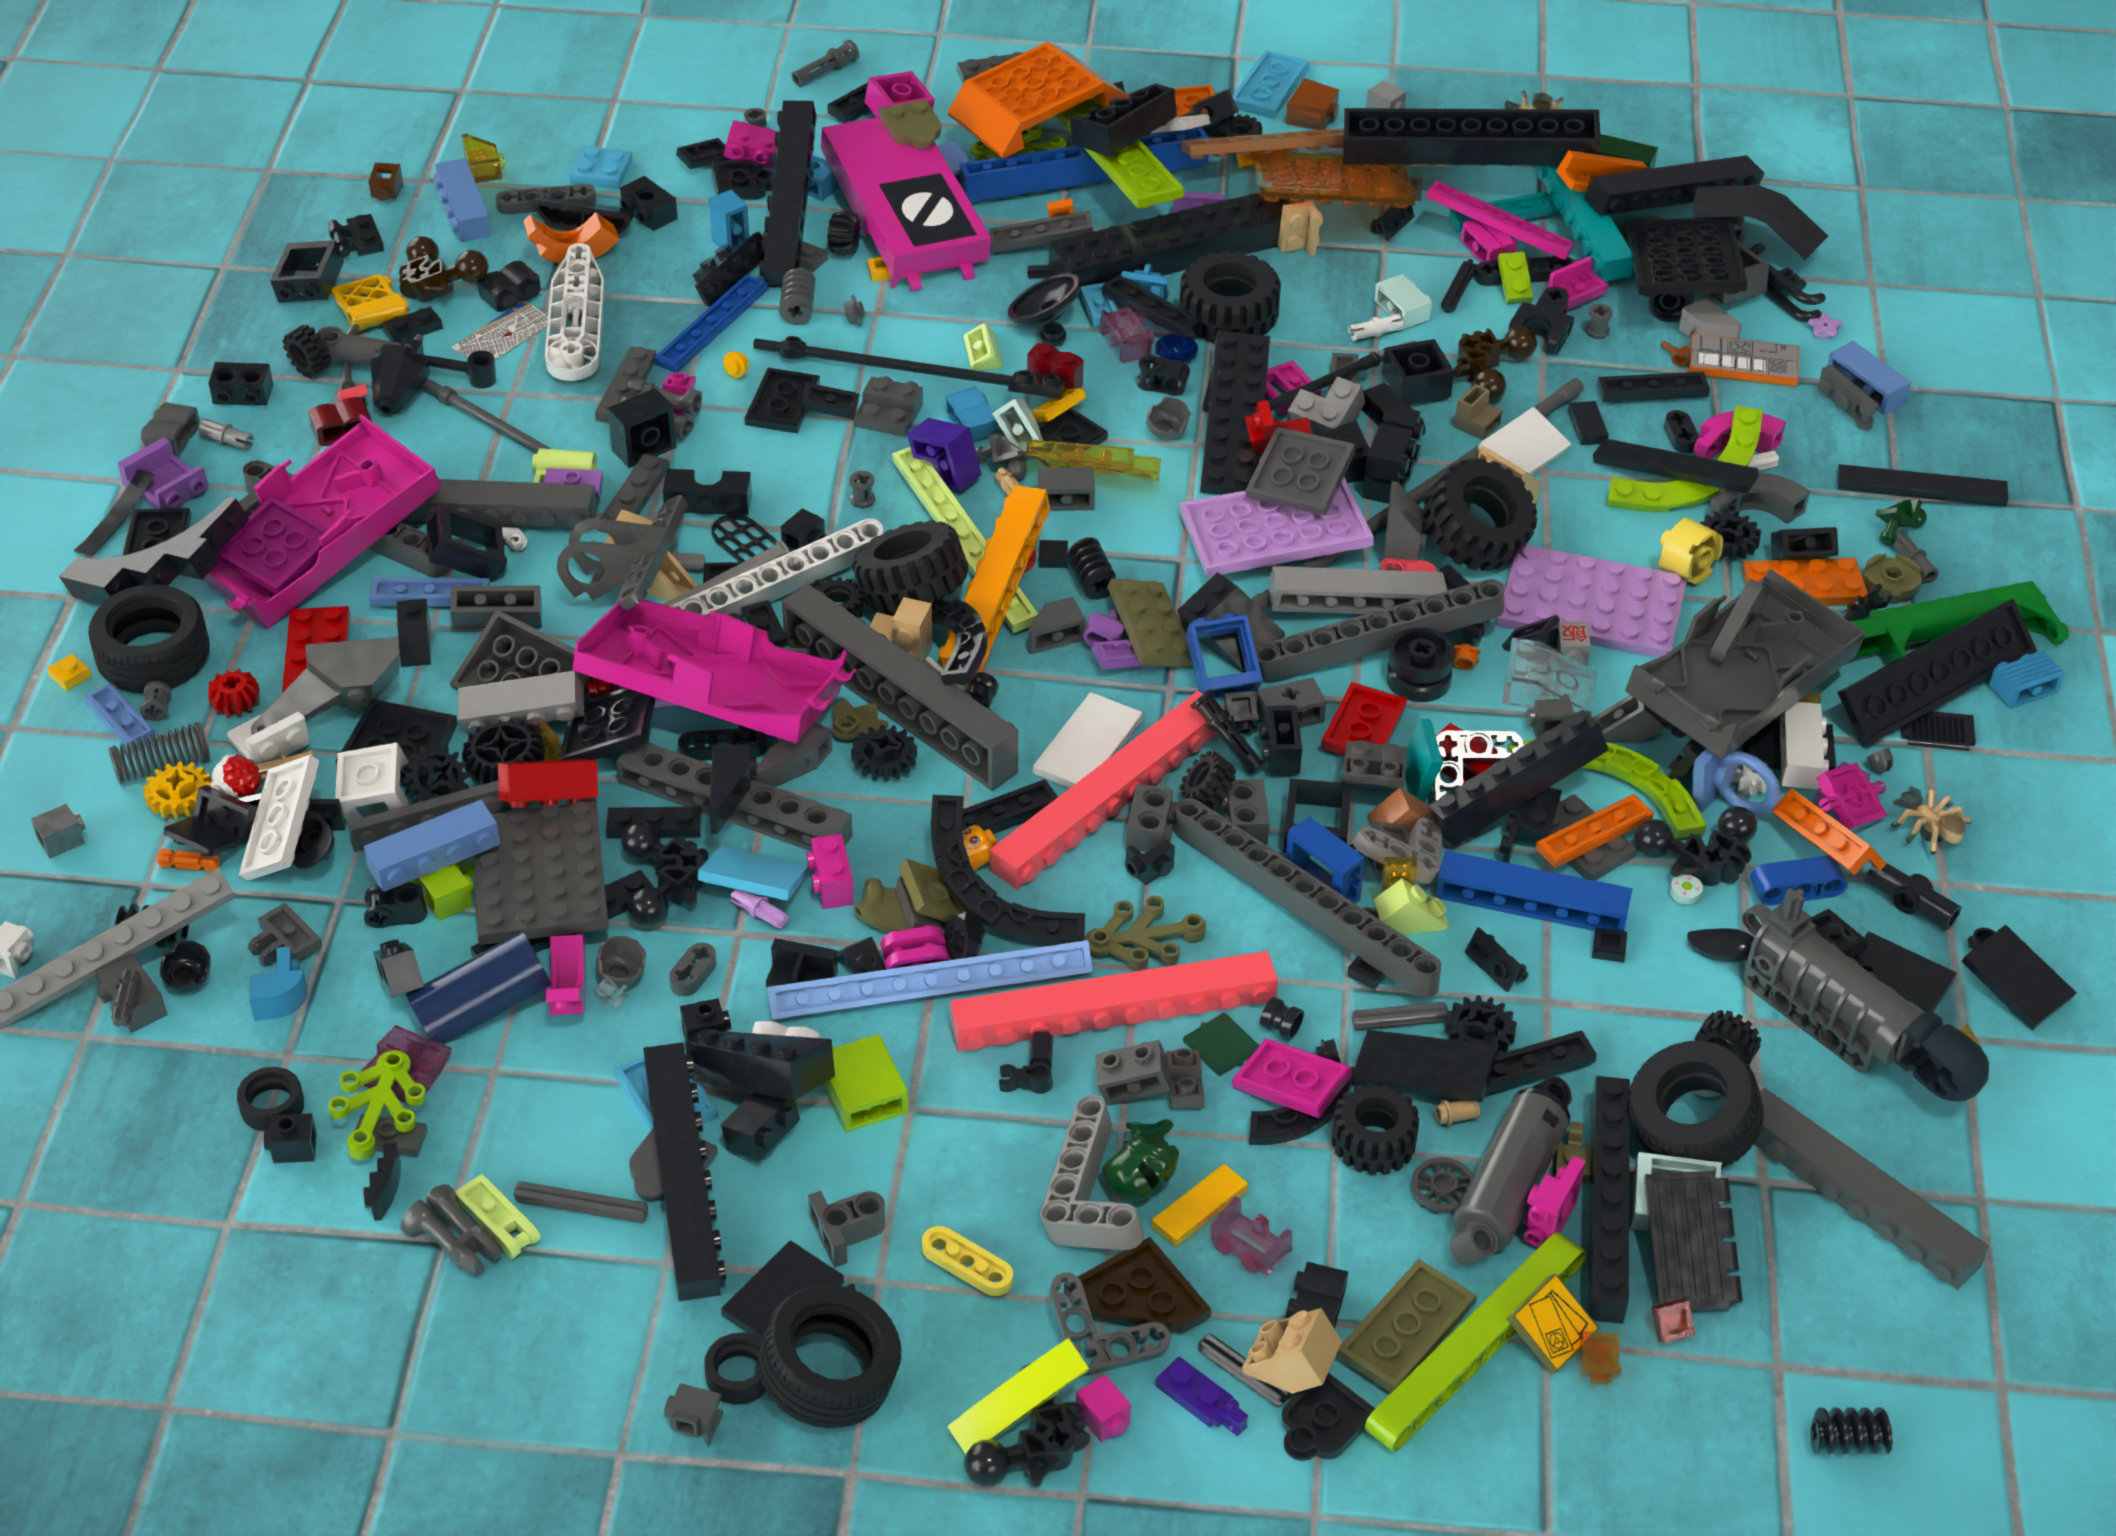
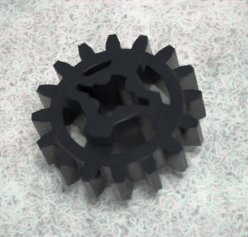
[1700,510,1761,561]
[851,725,917,782]
[401,743,470,804]
[1444,995,1517,1055]

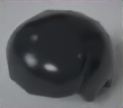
[160,941,211,993]

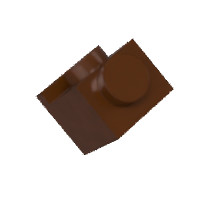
[368,163,403,201]

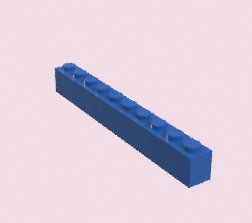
[959,126,1208,203]

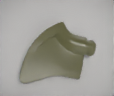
[854,878,908,933]

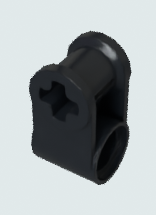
[1137,355,1190,396]
[364,882,428,928]

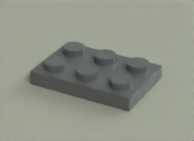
[1550,794,1637,881]

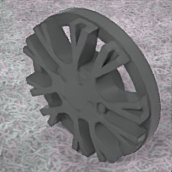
[1412,1157,1474,1215]

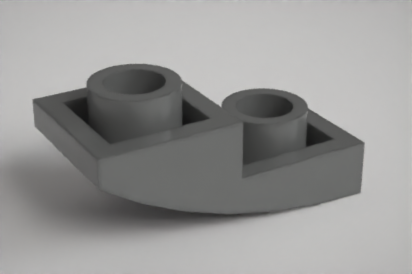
[1166,1048,1205,1109]

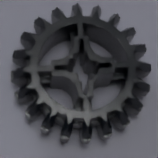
[462,718,546,785]

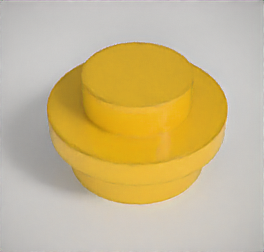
[723,351,749,378]

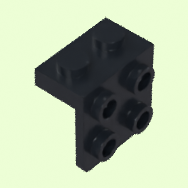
[163,785,256,857]

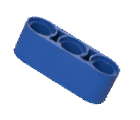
[1750,856,1848,906]

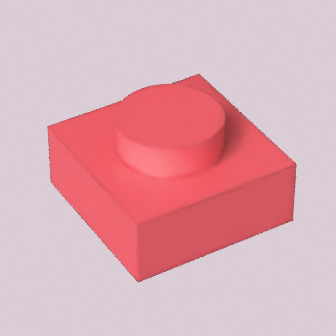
[336,384,368,402]

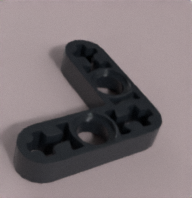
[678,725,767,761]

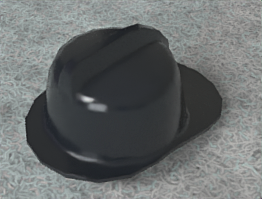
[292,810,335,869]

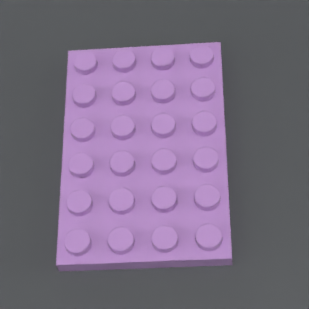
[1179,477,1374,577]
[1496,545,1687,658]

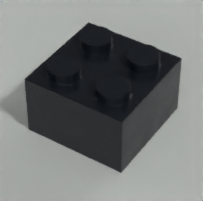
[1382,339,1454,405]
[607,388,676,468]

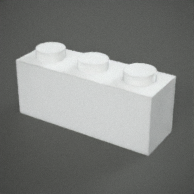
[1779,702,1829,790]

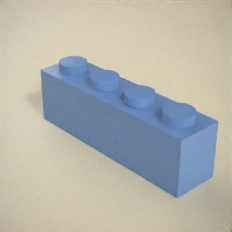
[433,158,492,242]
[364,800,500,892]

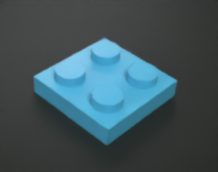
[569,146,633,189]

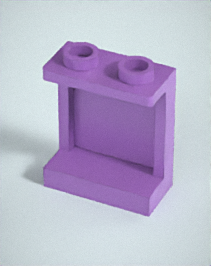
[118,437,209,509]

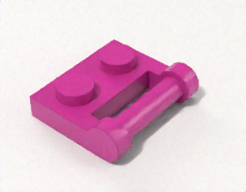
[1265,360,1321,416]

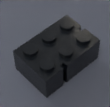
[1362,404,1424,504]

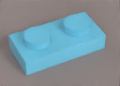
[1080,283,1120,326]

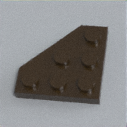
[1063,1237,1211,1333]

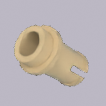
[1435,1100,1480,1127]

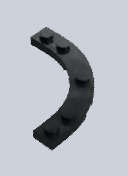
[879,599,988,685]
[931,795,1085,946]

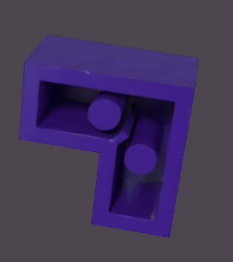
[907,418,982,492]

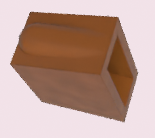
[1286,78,1339,130]

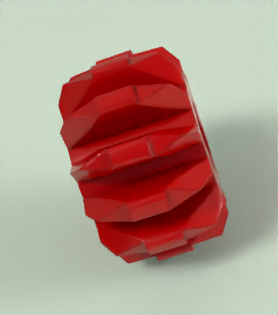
[207,668,260,718]

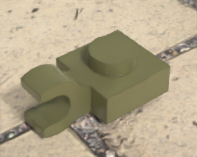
[1555,1121,1592,1183]

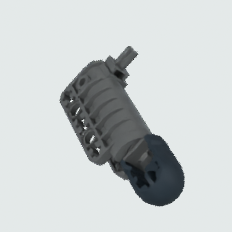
[1742,888,1989,1102]

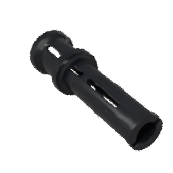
[1190,689,1264,775]

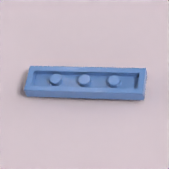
[369,578,490,607]

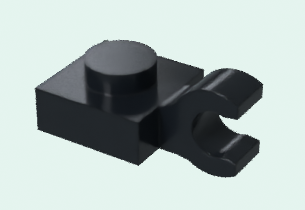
[1843,584,1892,621]

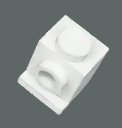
[0,921,34,979]

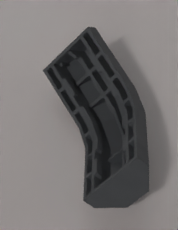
[1693,185,1828,260]

